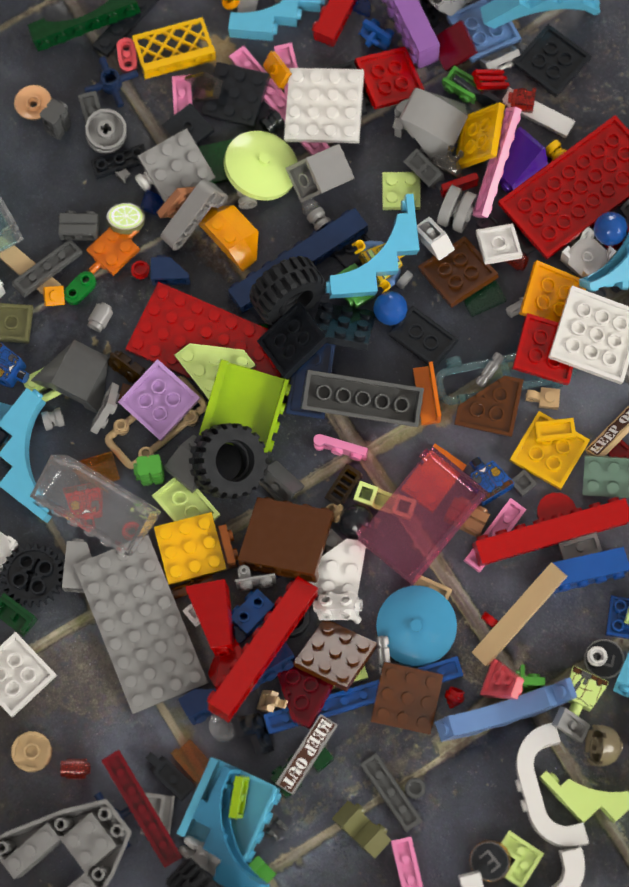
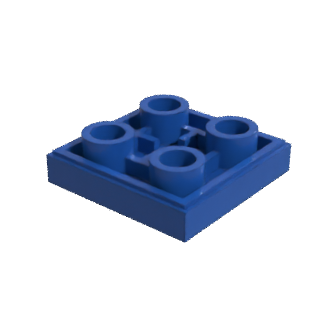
[605,595,629,639]

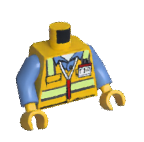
[351,240,405,293]

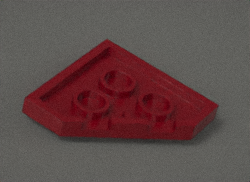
[277,656,333,729]

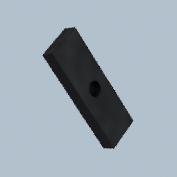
[90,143,146,179]

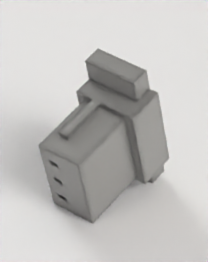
[115,169,130,184]

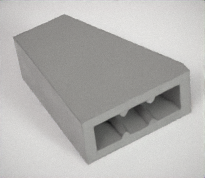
[62,538,92,593]

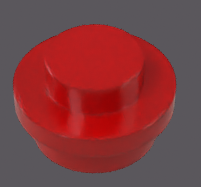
[131,260,150,279]

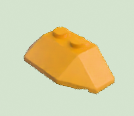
[199,205,259,272]

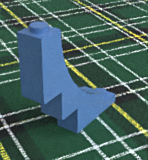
[435,678,577,742]

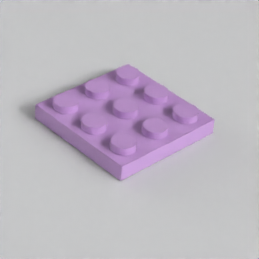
[118,359,201,441]

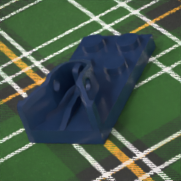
[286,343,336,419]

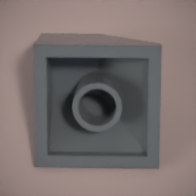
[163,434,218,493]

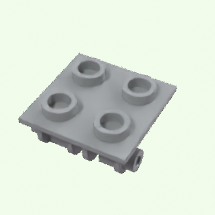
[235,565,276,591]

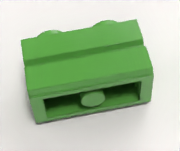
[133,454,165,486]

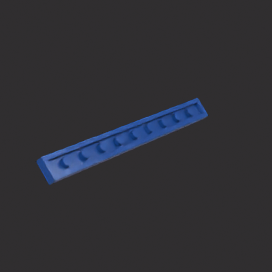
[263,656,463,735]

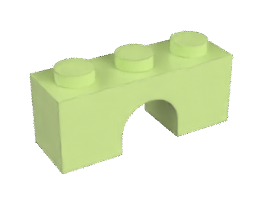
[353,481,417,521]

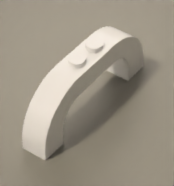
[515,722,589,848]
[458,846,585,887]

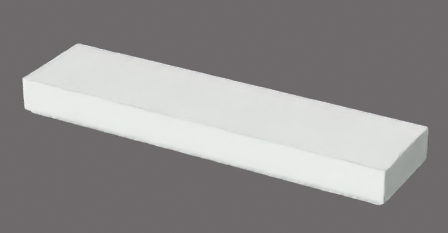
[502,88,575,138]

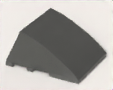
[31,340,109,414]

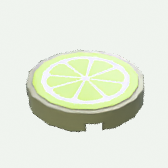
[107,203,145,234]

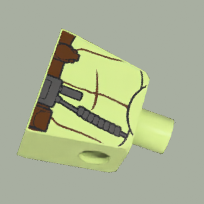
[568,666,609,716]

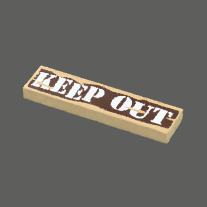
[585,405,629,456]

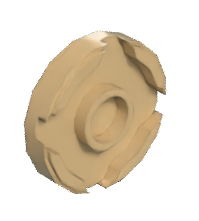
[11,731,52,772]

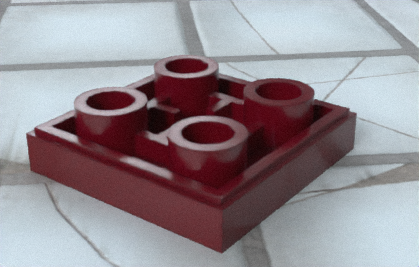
[436,20,478,72]

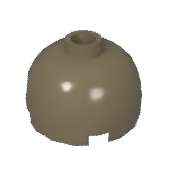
[585,725,623,766]

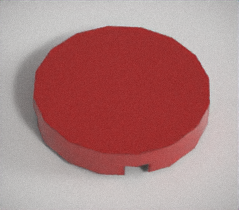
[537,492,576,521]

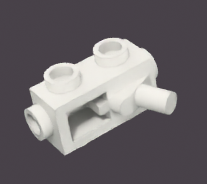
[313,591,363,624]

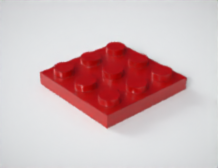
[354,46,424,110]
[512,313,573,386]

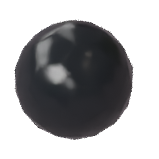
[339,505,374,540]

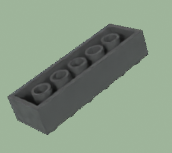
[300,370,424,427]

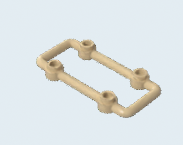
[105,376,207,469]

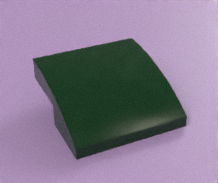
[198,139,233,184]

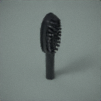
[452,74,508,108]

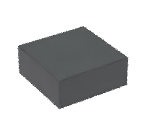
[512,469,537,497]

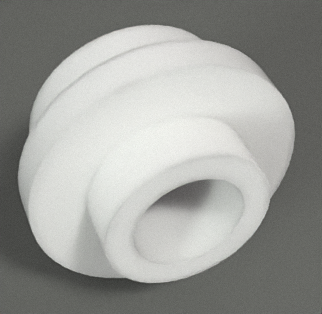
[587,646,608,667]

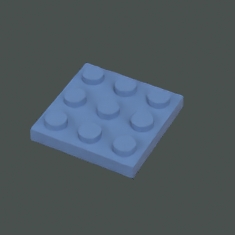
[447,0,521,63]

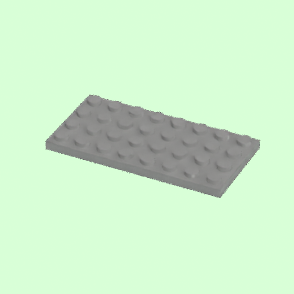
[74,535,208,714]

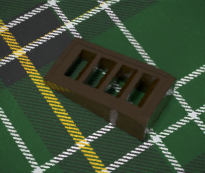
[325,464,363,506]

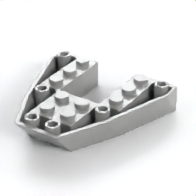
[0,799,132,887]

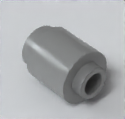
[87,302,113,332]

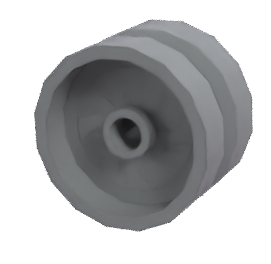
[85,109,127,154]
[437,185,477,233]

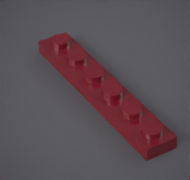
[101,750,182,868]

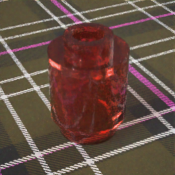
[60,758,91,779]

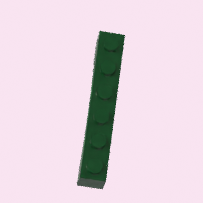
[27,0,141,52]

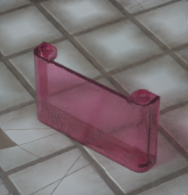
[356,447,489,586]

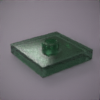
[463,280,507,317]

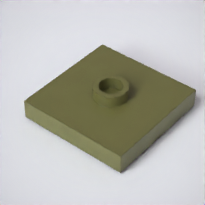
[0,303,34,343]

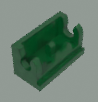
[0,593,38,637]

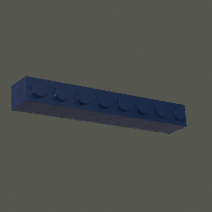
[228,208,368,314]

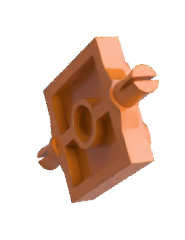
[86,227,140,276]

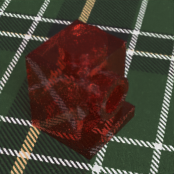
[508,88,536,113]

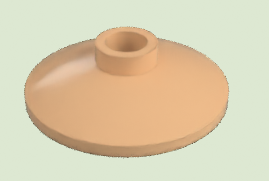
[14,85,51,120]

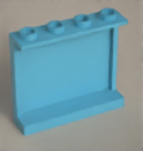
[177,757,281,864]

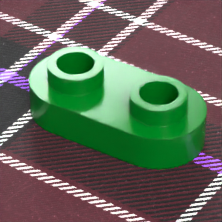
[64,271,96,305]

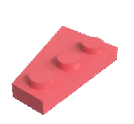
[480,658,524,699]

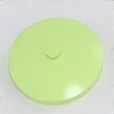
[224,131,298,200]

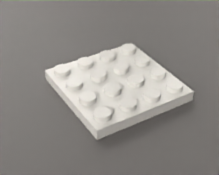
[284,68,364,143]
[548,286,629,385]

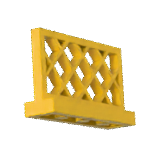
[132,17,216,79]

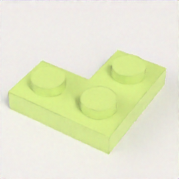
[500,830,544,887]

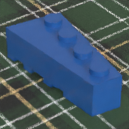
[538,547,629,594]

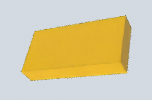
[534,418,576,442]

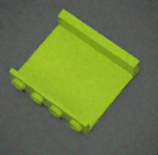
[199,359,291,453]

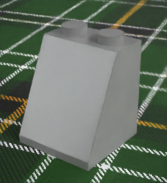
[286,144,355,203]

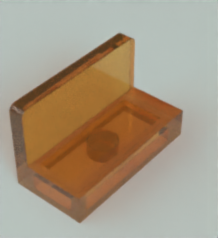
[75,451,120,485]
[171,740,209,785]

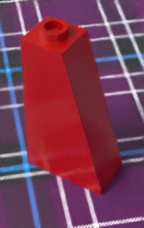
[186,579,235,657]

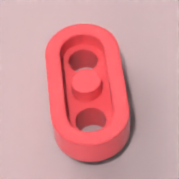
[117,38,138,73]

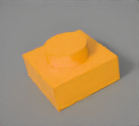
[43,286,65,306]

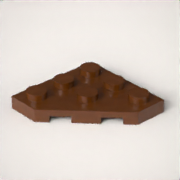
[454,375,524,437]

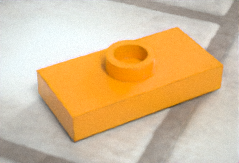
[263,51,292,89]

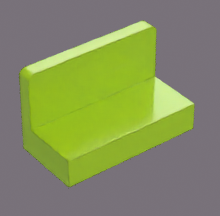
[229,775,250,819]

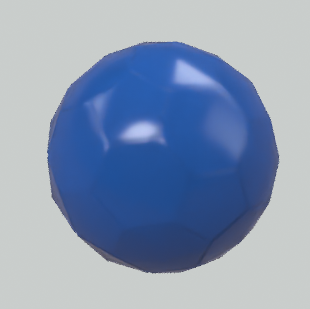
[593,212,628,246]
[374,291,408,326]

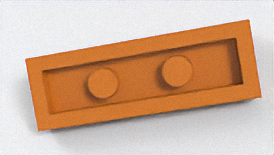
[413,361,441,425]

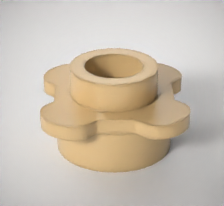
[326,504,344,523]

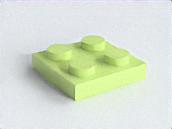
[382,172,421,210]

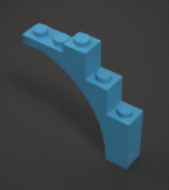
[193,765,270,887]

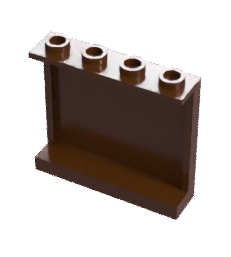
[238,497,336,583]

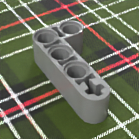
[160,180,228,251]

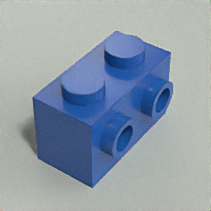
[232,589,275,637]

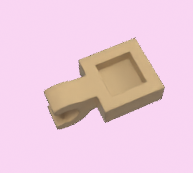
[525,387,560,410]
[257,690,288,712]

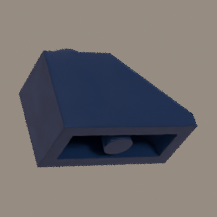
[151,255,191,286]

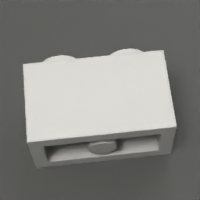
[417,217,455,260]

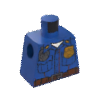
[0,343,30,388]
[469,457,514,507]

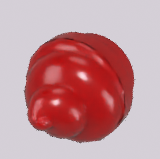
[444,686,465,709]

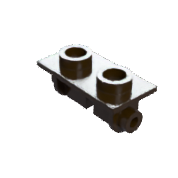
[108,350,146,384]

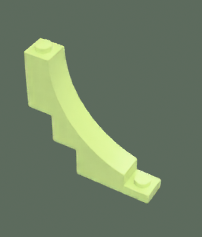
[539,771,629,823]

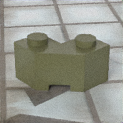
[331,800,391,859]

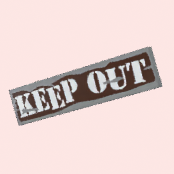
[276,714,338,795]

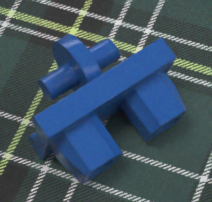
[359,18,394,51]

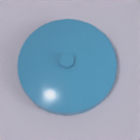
[376,586,457,667]

